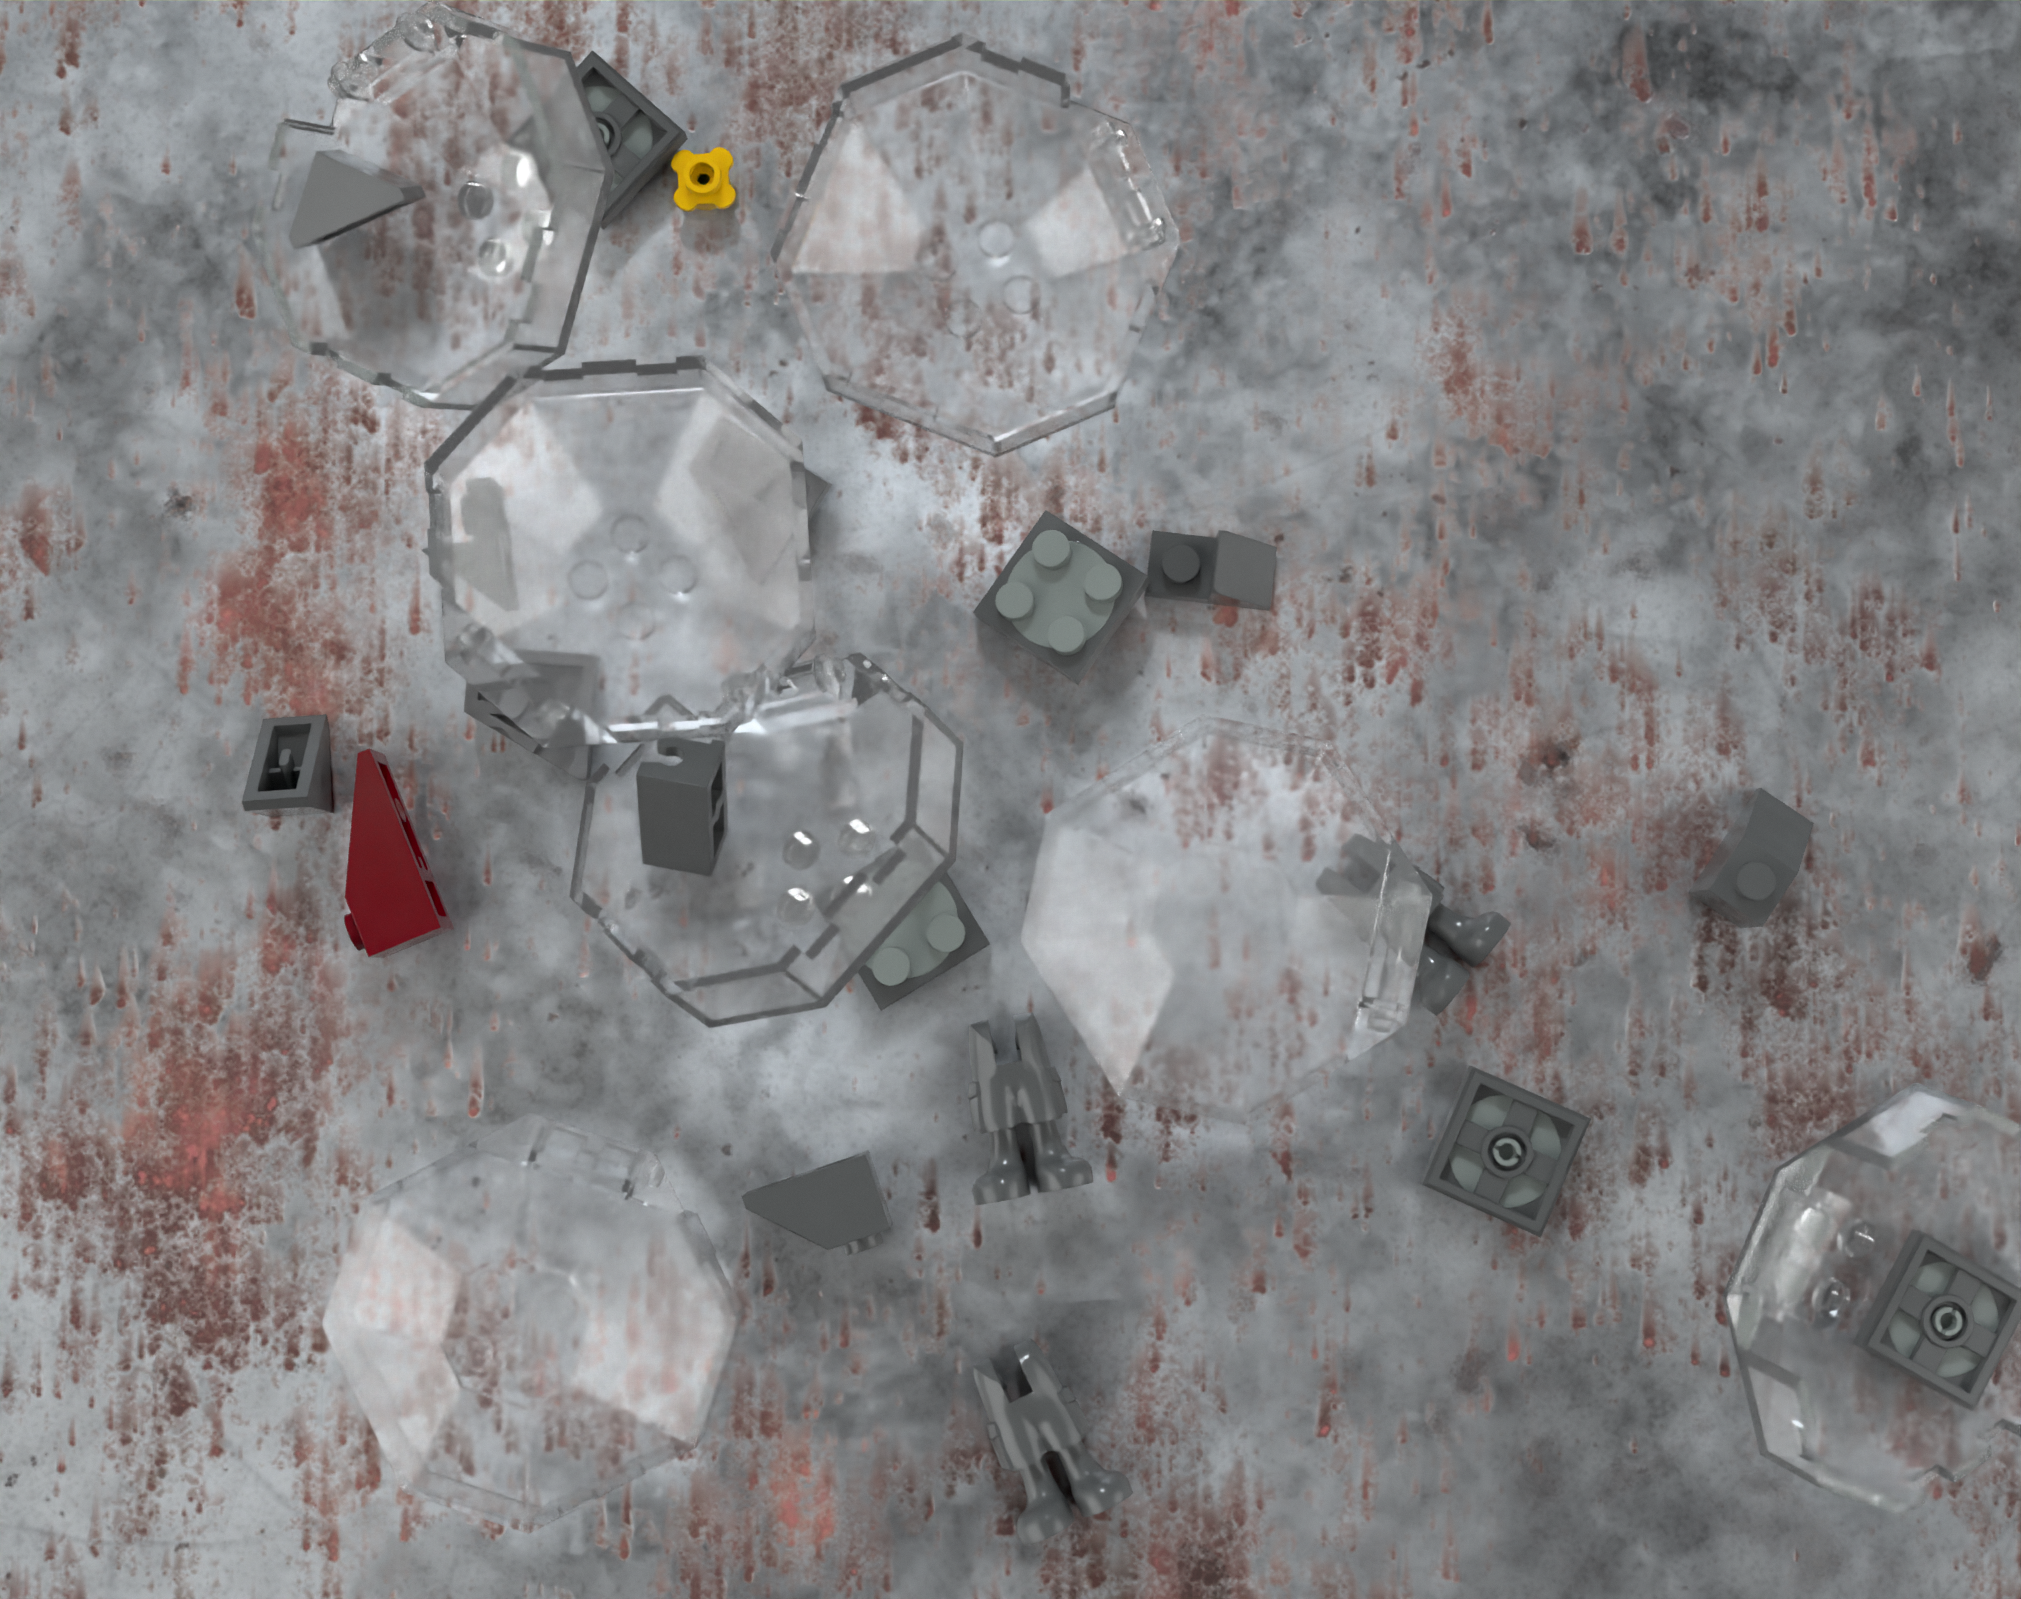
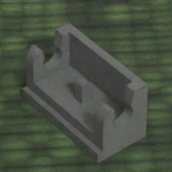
[636,737,728,877]

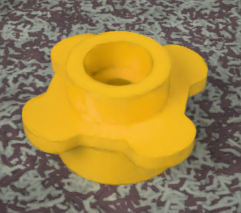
[671,147,736,212]

